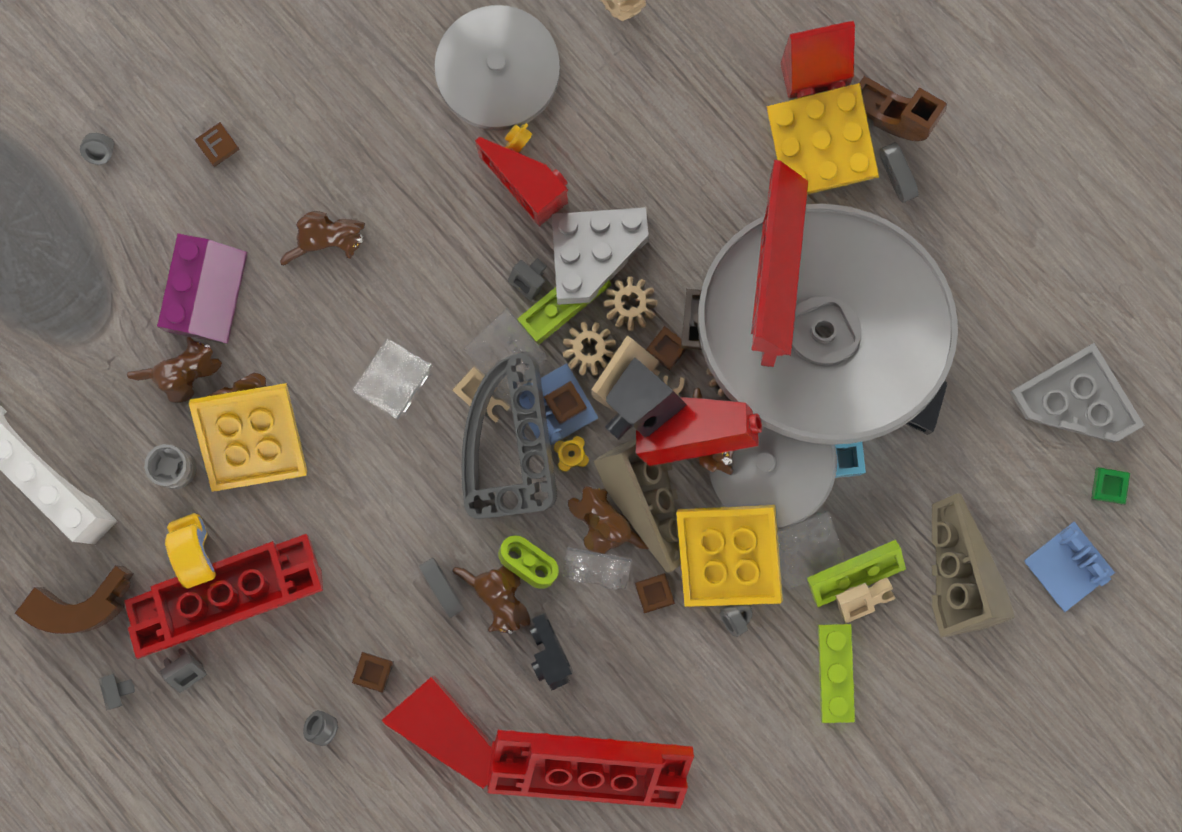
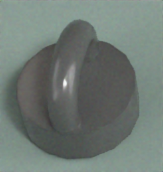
[80,132,114,165]
[720,605,753,637]
[303,710,338,746]

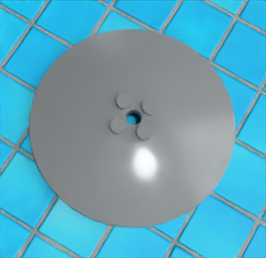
[698,204,958,445]

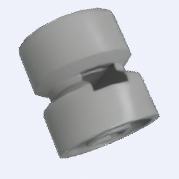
[144,444,196,489]

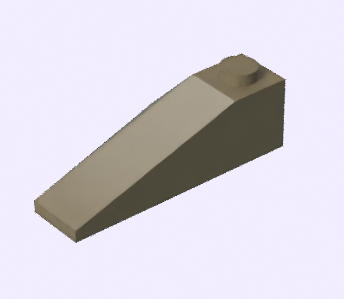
[594,439,681,573]
[932,493,1015,637]

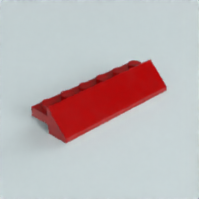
[751,160,808,367]
[124,533,323,659]
[487,730,694,809]

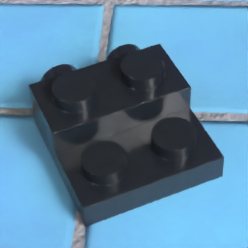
[529,613,573,691]

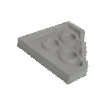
[552,207,648,305]
[1010,343,1145,443]

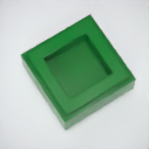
[1091,467,1130,505]

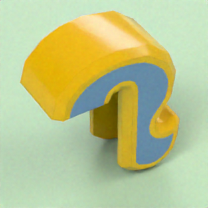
[165,513,216,589]

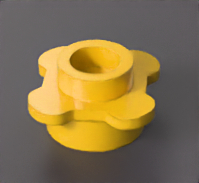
[504,123,533,153]
[554,436,589,472]

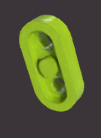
[498,535,559,589]

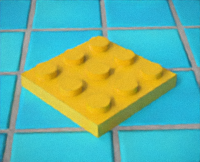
[766,83,879,194]
[189,383,307,492]
[676,505,783,607]

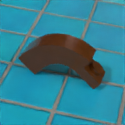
[859,76,947,141]
[14,565,134,634]

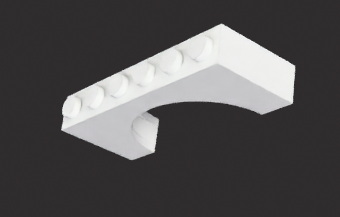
[0,405,118,544]

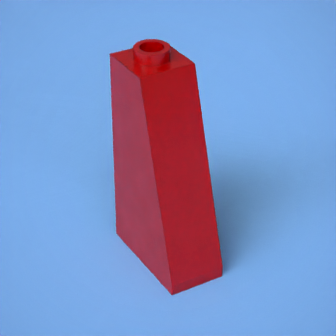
[636,397,762,466]
[382,676,492,789]

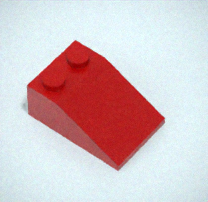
[780,20,855,99]
[475,137,568,227]

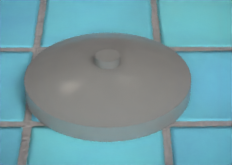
[435,5,560,130]
[709,425,837,528]

